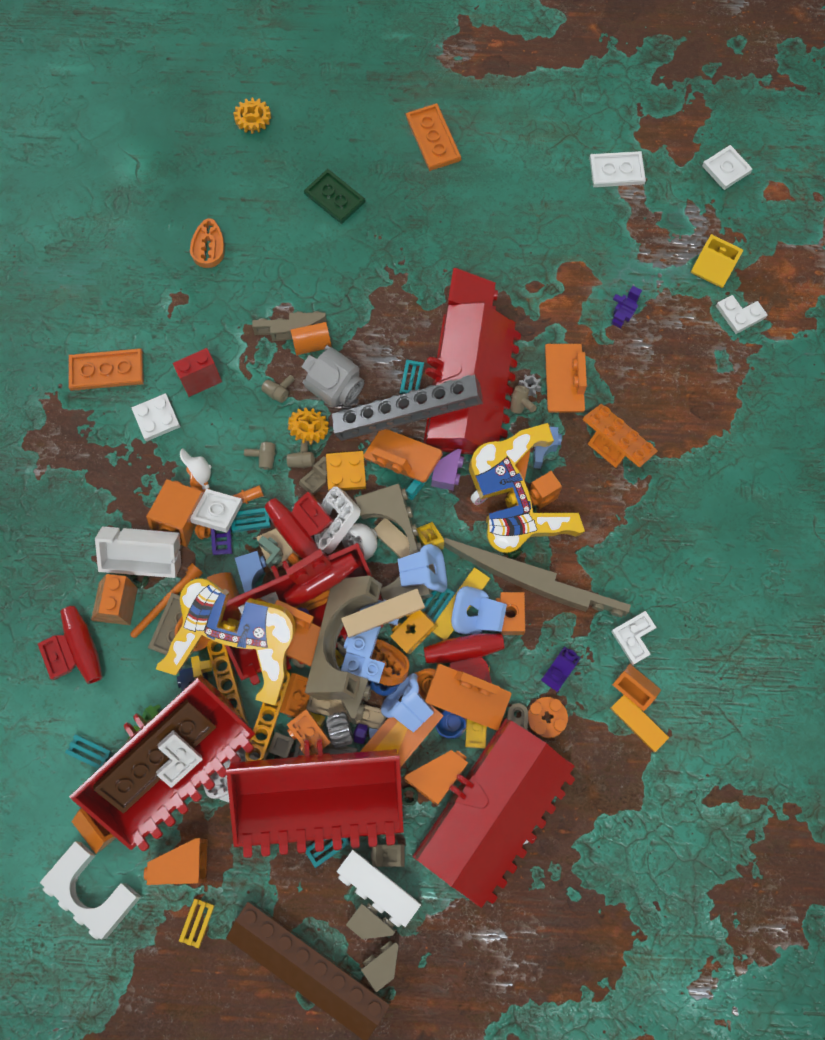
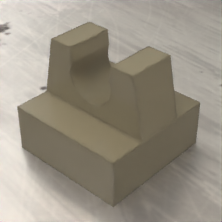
[268,732,295,758]

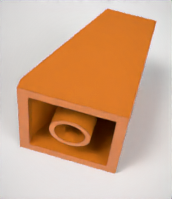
[146,479,203,547]
[91,574,138,625]
[404,750,468,807]
[144,838,208,885]

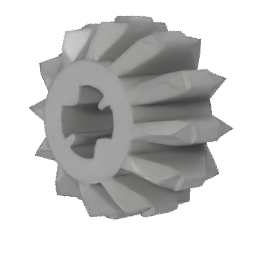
[326,712,353,748]

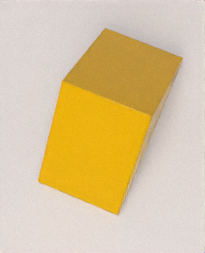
[417,522,444,550]

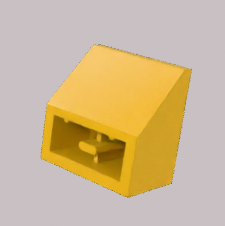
[690,234,743,288]

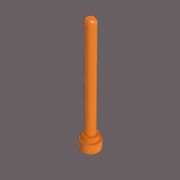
[130,563,203,638]

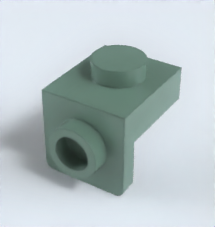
[258,536,283,569]

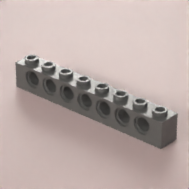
[332,375,483,441]

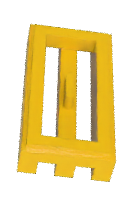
[179,898,215,949]

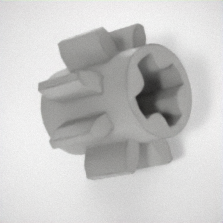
[518,374,541,397]

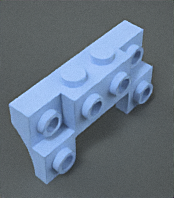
[341,600,399,684]

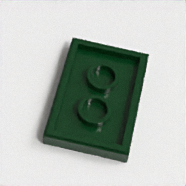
[304,169,365,224]

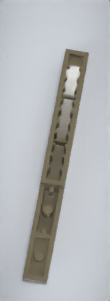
[444,538,631,617]

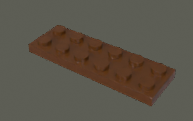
[93,699,216,814]

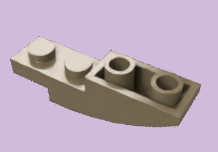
[252,311,327,341]

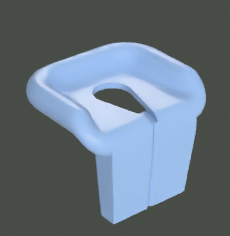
[398,544,447,592]
[451,586,507,635]
[381,673,434,733]

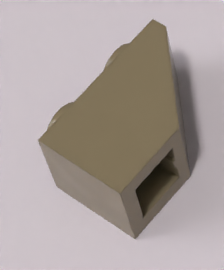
[346,903,396,939]
[361,941,399,992]

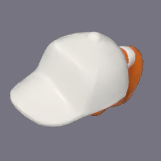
[180,448,211,494]

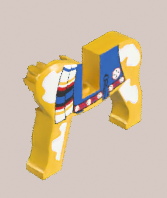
[469,423,585,553]
[156,578,295,706]

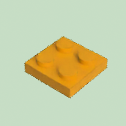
[326,451,366,491]

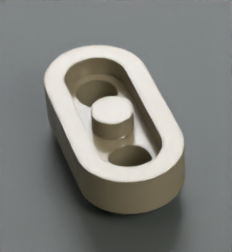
[507,703,528,730]

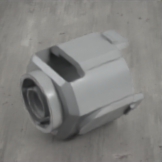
[302,345,364,407]

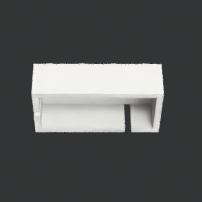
[95,527,181,578]
[337,850,421,927]

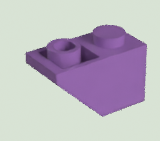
[431,449,464,491]

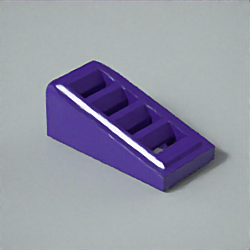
[211,526,232,555]

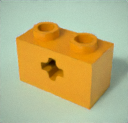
[390,610,438,654]

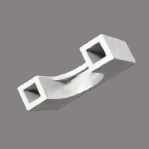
[40,841,141,940]

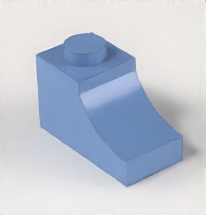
[533,427,562,469]
[235,551,267,592]

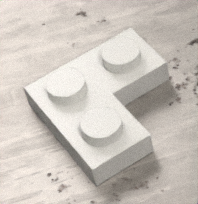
[716,295,768,334]
[611,611,656,665]
[156,730,203,788]

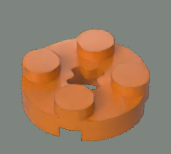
[528,697,568,739]

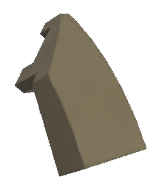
[299,456,327,495]

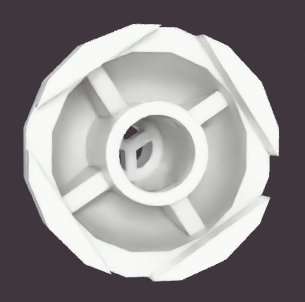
[342,523,377,560]

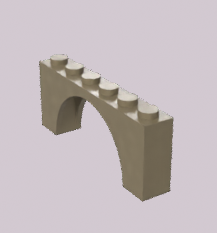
[355,484,433,600]
[305,576,382,700]

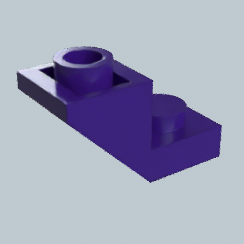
[541,646,581,692]

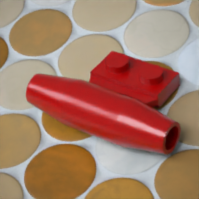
[264,492,334,559]
[283,549,360,607]
[38,606,103,684]
[423,633,505,683]

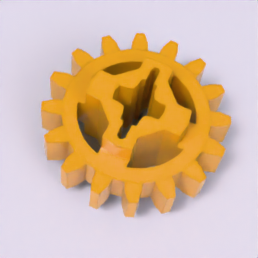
[233,97,271,134]
[288,408,329,444]

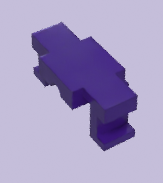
[611,286,642,329]

